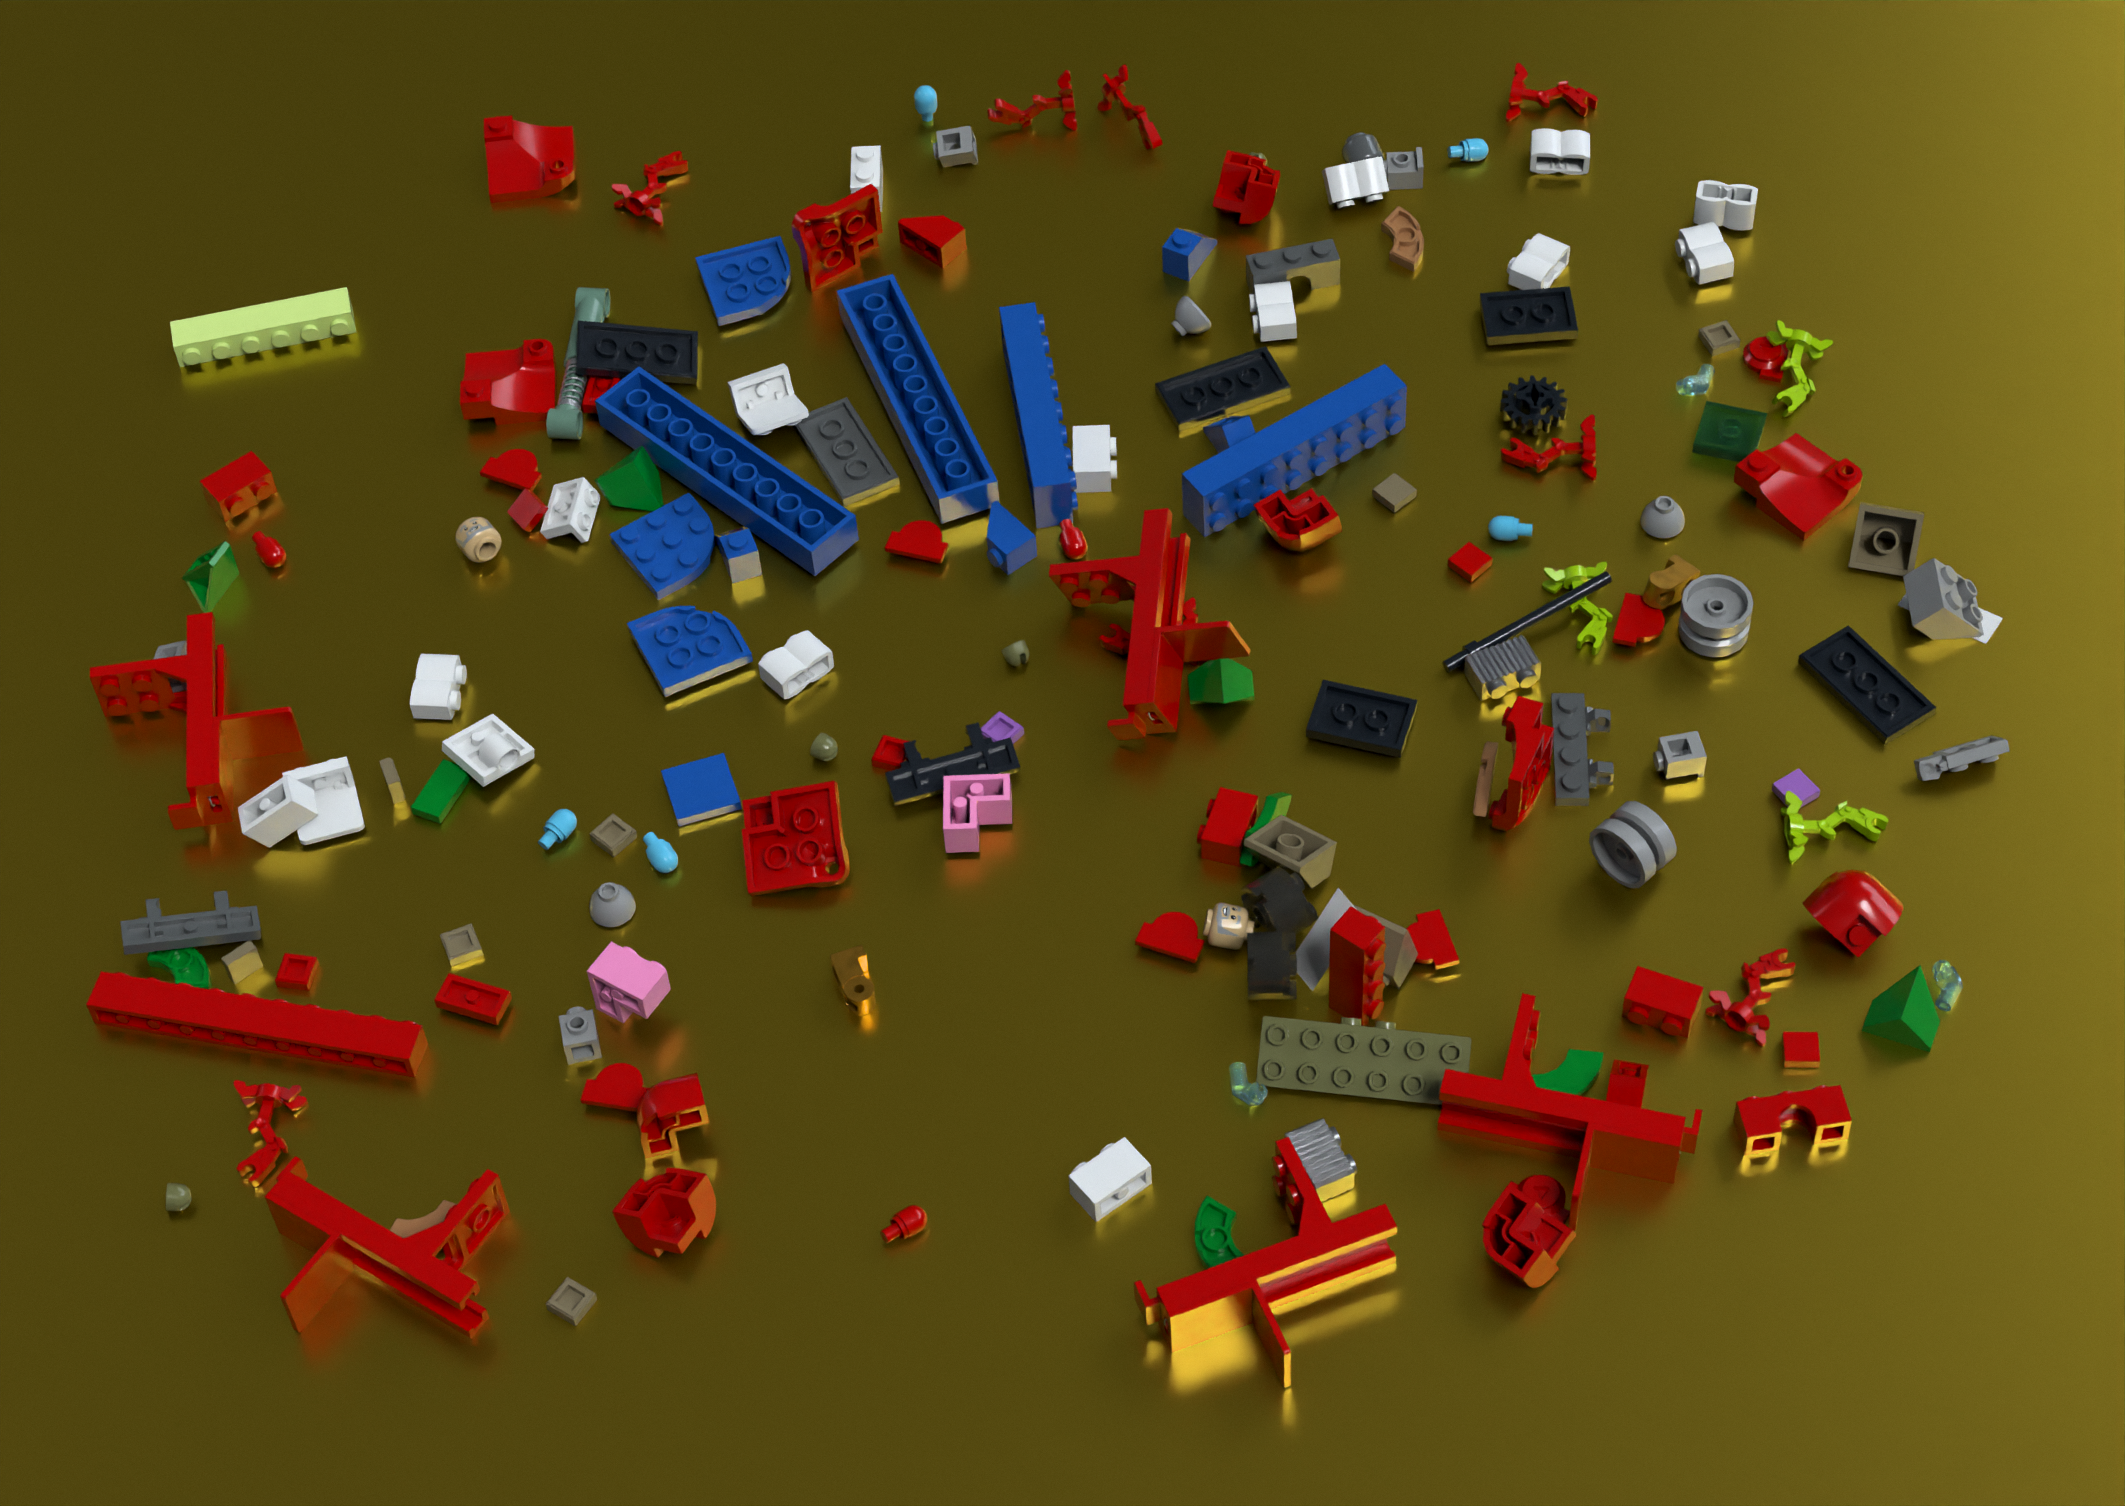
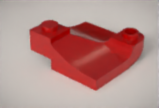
[484,115,576,203]
[792,184,883,292]
[460,339,557,425]
[1733,433,1863,541]
[1488,696,1554,832]
[742,781,850,896]

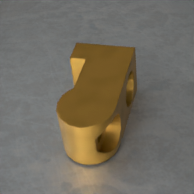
[1642,554,1700,609]
[830,945,876,1016]

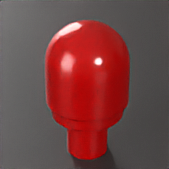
[1059,519,1088,560]
[252,531,286,568]
[880,1205,927,1243]

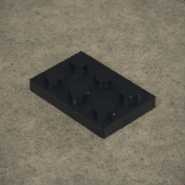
[1479,286,1578,345]
[1306,680,1418,758]

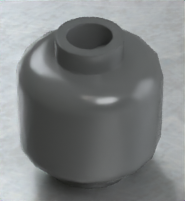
[1342,132,1384,163]

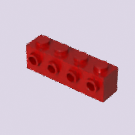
[1329,906,1386,1026]

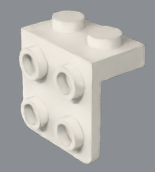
[727,363,809,435]
[282,756,365,845]

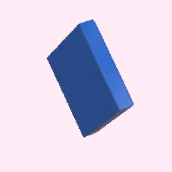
[661,753,742,827]

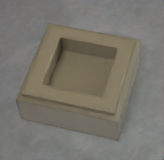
[1698,320,1740,356]
[1372,473,1417,513]
[379,757,406,804]
[590,814,637,857]
[440,923,483,967]
[221,940,263,984]
[546,1277,598,1326]

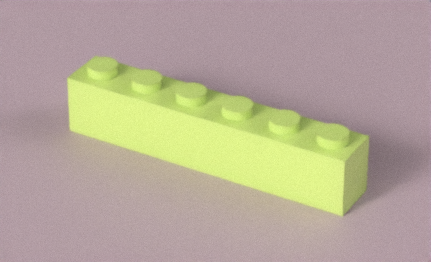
[170,287,357,367]

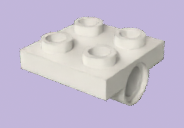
[442,714,534,787]

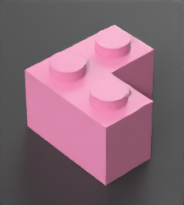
[943,773,1012,853]
[587,942,671,1023]

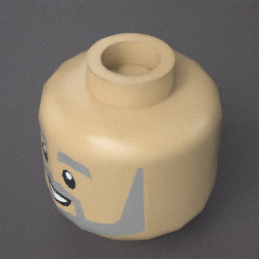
[455,517,502,563]
[1203,903,1254,950]

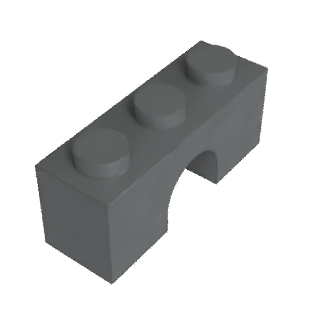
[1246,239,1340,294]

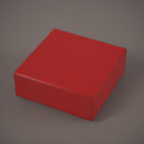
[507,488,549,533]
[1447,542,1493,583]
[871,735,909,771]
[275,953,319,991]
[1782,1031,1820,1068]

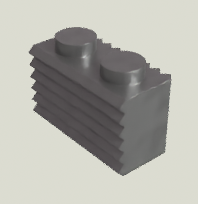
[1464,635,1541,701]
[1284,1118,1357,1202]

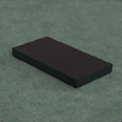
[576,320,698,385]
[1155,346,1291,432]
[1798,625,1936,745]

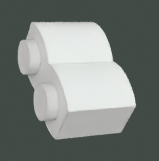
[1530,128,1590,175]
[1322,156,1389,209]
[1693,180,1758,231]
[1675,222,1734,285]
[1507,233,1570,290]
[1249,281,1297,342]
[758,630,834,699]
[410,654,467,720]

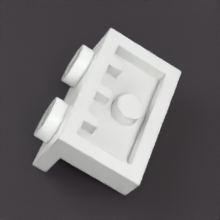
[540,477,600,543]

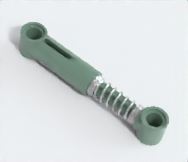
[546,287,611,440]

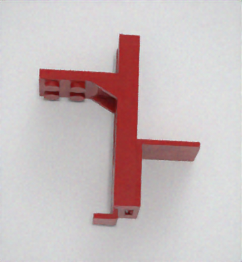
[1049,508,1250,740]
[90,612,304,830]
[1437,993,1703,1232]
[1134,1137,1397,1388]
[264,1156,510,1339]

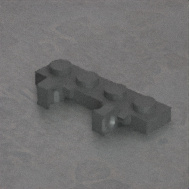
[1551,693,1614,806]
[120,891,261,955]

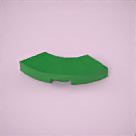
[1240,792,1292,866]
[147,947,212,989]
[1532,1049,1604,1096]
[1194,1195,1244,1270]

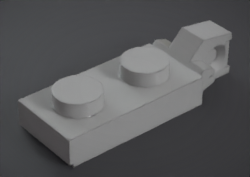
[1914,735,2010,781]

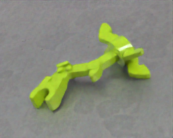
[1766,320,1833,417]
[1542,561,1613,656]
[1780,791,1889,864]

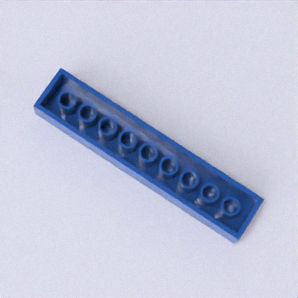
[837,274,1000,524]
[595,366,859,576]

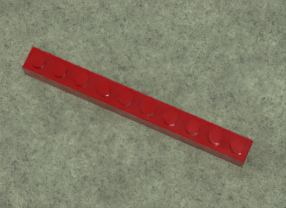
[86,971,428,1078]

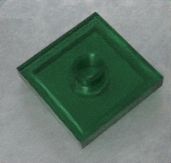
[1692,401,1767,462]

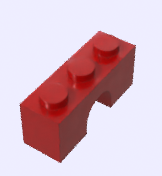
[1733,1085,1852,1156]

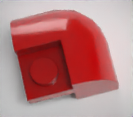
[1212,150,1280,224]
[1254,488,1342,552]
[1802,869,1903,958]
[637,1073,709,1159]
[612,1168,716,1258]
[1482,1184,1576,1288]

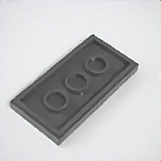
[793,397,900,507]

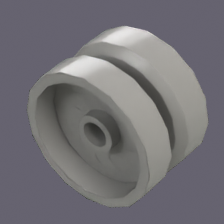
[1678,574,1754,657]
[1589,801,1677,888]

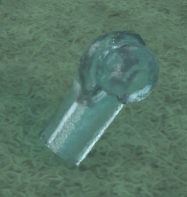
[1676,364,1715,396]
[1932,960,1963,1011]
[1229,1062,1268,1106]

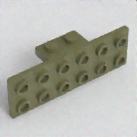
[1256,1016,1472,1105]

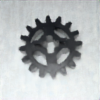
[1500,375,1568,435]

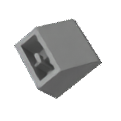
[1903,558,1984,640]

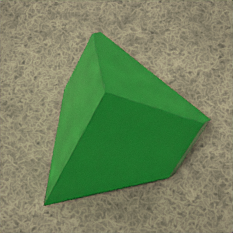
[594,446,664,512]
[182,541,240,613]
[1188,658,1255,704]
[1862,965,1940,1052]

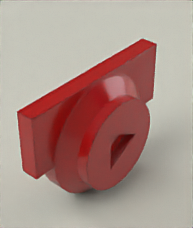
[1743,336,1789,383]
[480,449,542,491]
[885,520,949,564]
[1612,593,1665,647]
[1406,909,1459,970]
[1135,912,1204,963]
[580,1063,648,1112]
[1509,1174,1570,1224]

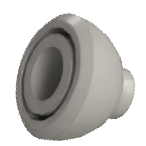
[1171,296,1211,337]
[1640,496,1685,538]
[589,882,636,927]

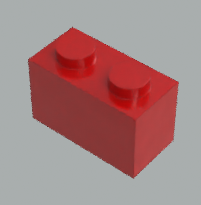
[199,451,277,522]
[1197,787,1258,867]
[1622,966,1704,1038]

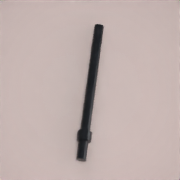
[1442,571,1612,673]

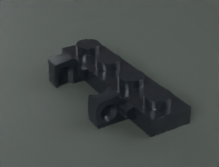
[885,722,1020,807]

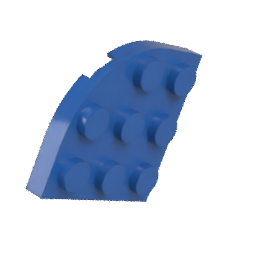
[695,236,791,326]
[609,493,715,600]
[627,606,753,697]

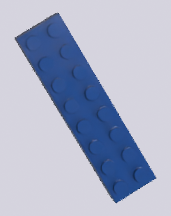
[999,302,1078,528]
[1182,364,1407,538]

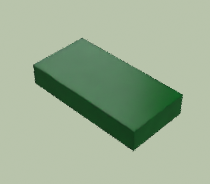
[411,759,472,824]

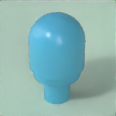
[914,85,938,122]
[1447,138,1489,162]
[1488,516,1533,542]
[538,809,577,850]
[643,832,678,873]

